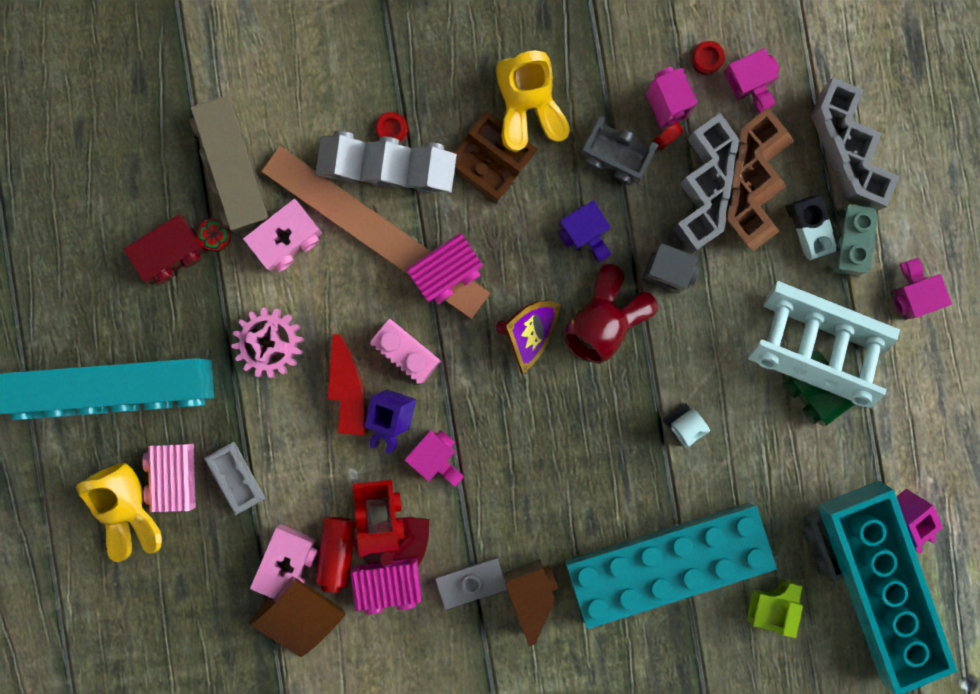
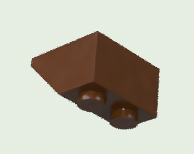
[504,560,558,646]

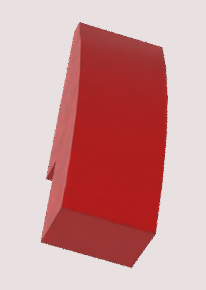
[327,334,368,435]

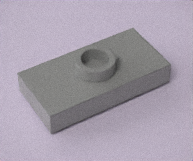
[204,442,266,515]
[435,557,507,610]

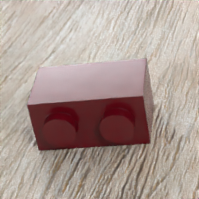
[124,214,207,286]

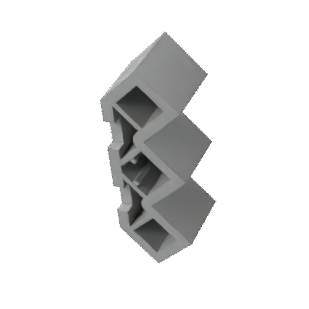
[811,77,900,212]
[672,113,739,254]
[315,131,457,193]

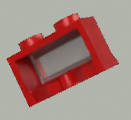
[353,480,405,558]

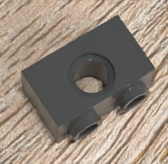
[641,243,700,294]

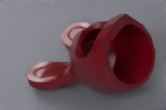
[564,264,658,364]

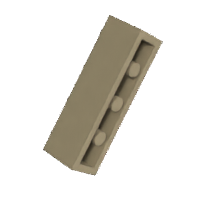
[189,95,271,234]

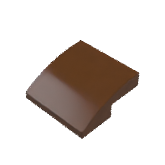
[454,111,538,204]
[249,576,346,657]

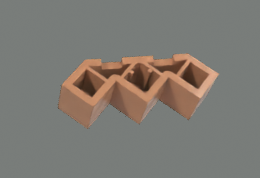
[727,108,794,251]

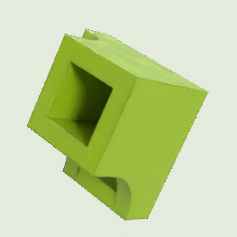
[747,579,803,638]

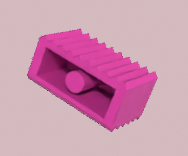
[645,67,698,129]
[406,233,483,304]
[350,558,422,615]

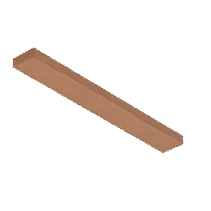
[261,146,490,319]

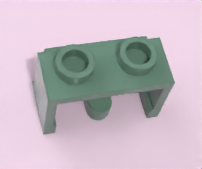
[828,204,879,277]

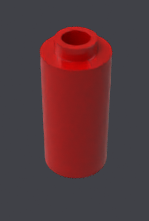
[315,516,356,593]

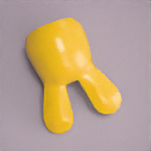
[496,50,570,152]
[75,462,162,562]

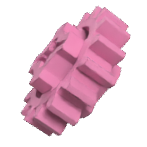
[232,307,304,378]

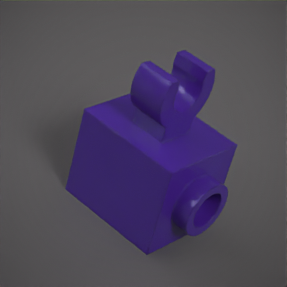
[557,200,612,263]
[364,389,416,454]

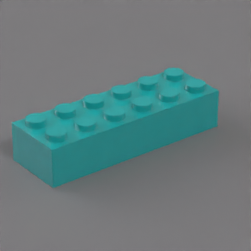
[0,358,214,420]
[817,481,958,694]
[565,502,777,629]

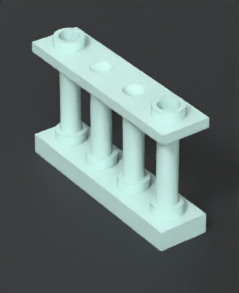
[748,281,900,408]

